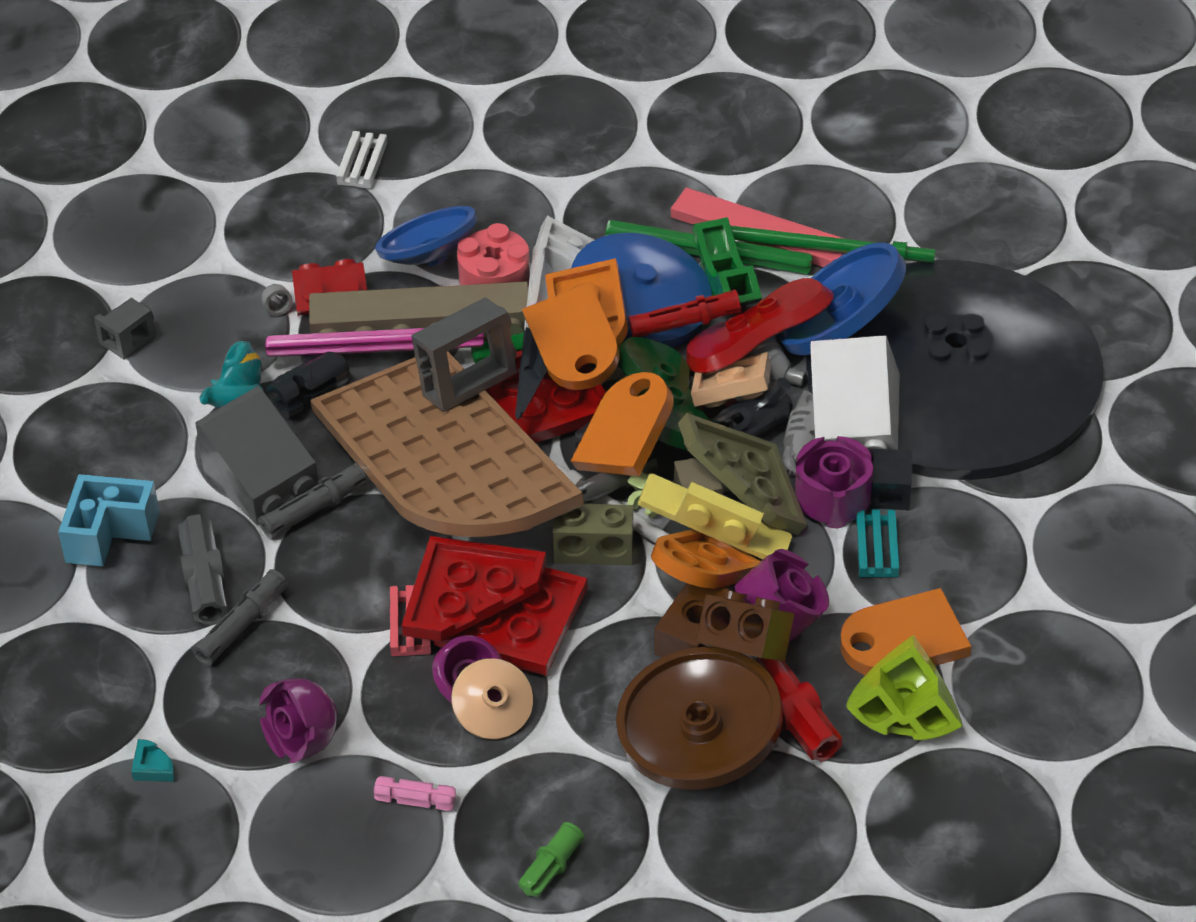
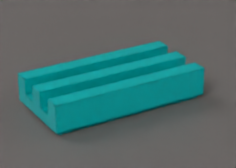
[856,510,899,577]

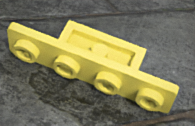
[638,474,792,559]

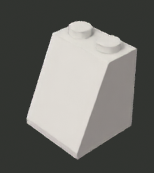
[811,336,900,457]

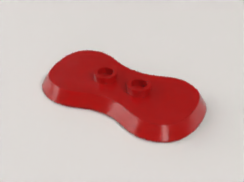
[685,278,834,373]

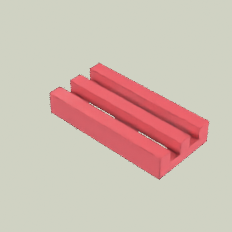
[390,585,431,656]

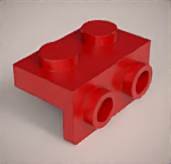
[292,259,367,316]

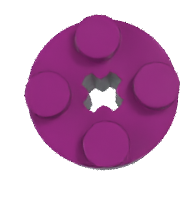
[795,436,874,529]
[735,549,829,644]

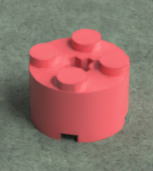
[457,223,530,286]

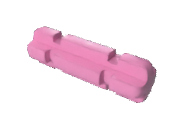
[374,776,456,811]

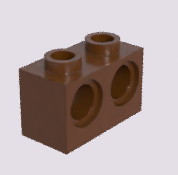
[696,589,795,661]

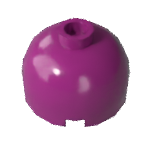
[259,678,337,763]

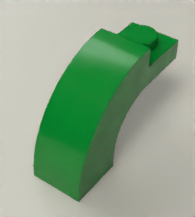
[692,217,762,307]

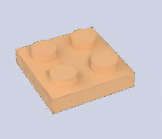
[691,352,771,408]

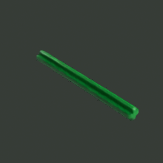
[605,220,813,275]

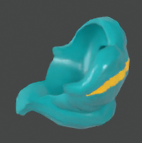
[199,341,265,408]

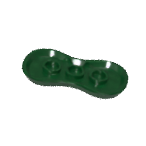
[618,337,709,450]

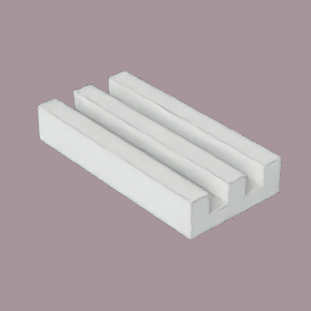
[336,131,387,189]

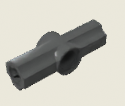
[178,514,228,626]

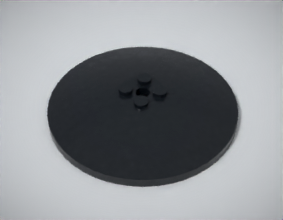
[806,260,1103,480]

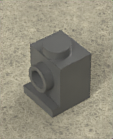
[94,297,156,360]

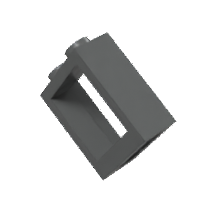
[411,297,517,412]

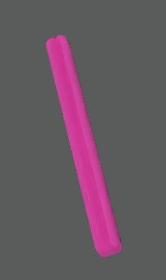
[265,328,485,358]

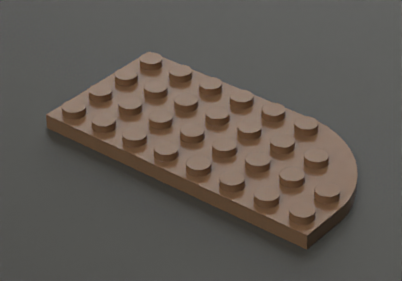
[310,352,584,537]

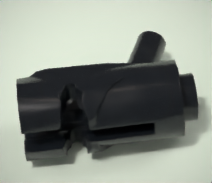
[266,351,350,419]
[710,378,793,438]

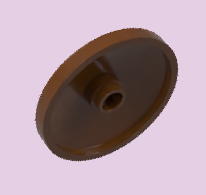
[616,647,783,790]

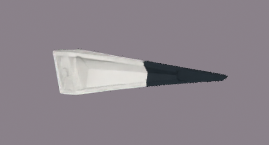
[515,215,594,419]

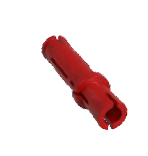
[628,289,741,337]

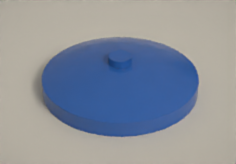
[571,233,712,348]
[776,242,906,355]

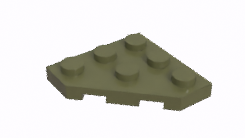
[678,413,807,535]

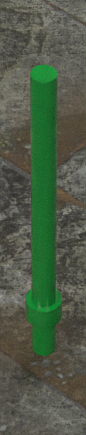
[730,225,936,264]

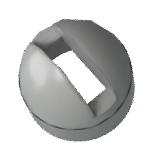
[261,284,293,316]

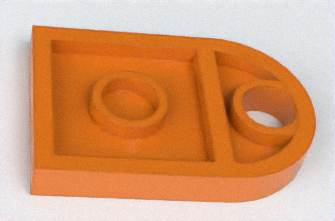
[545,258,628,347]
[522,282,620,390]
[571,372,674,476]
[651,529,761,589]
[840,588,971,675]

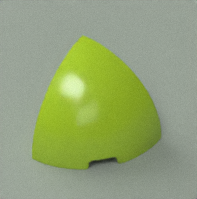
[846,635,962,740]

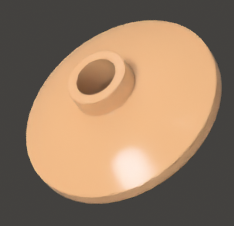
[451,658,533,740]

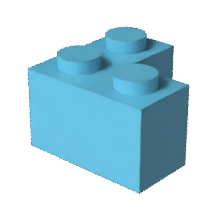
[58,474,160,566]

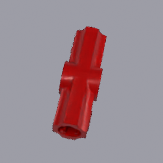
[756,657,843,763]

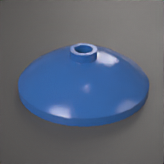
[375,206,478,266]

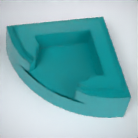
[131,739,175,782]

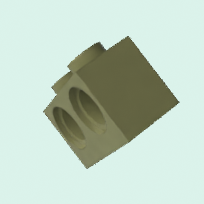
[553,504,634,565]

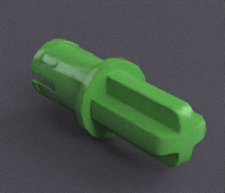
[519,822,585,897]

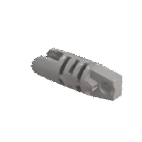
[782,390,815,478]

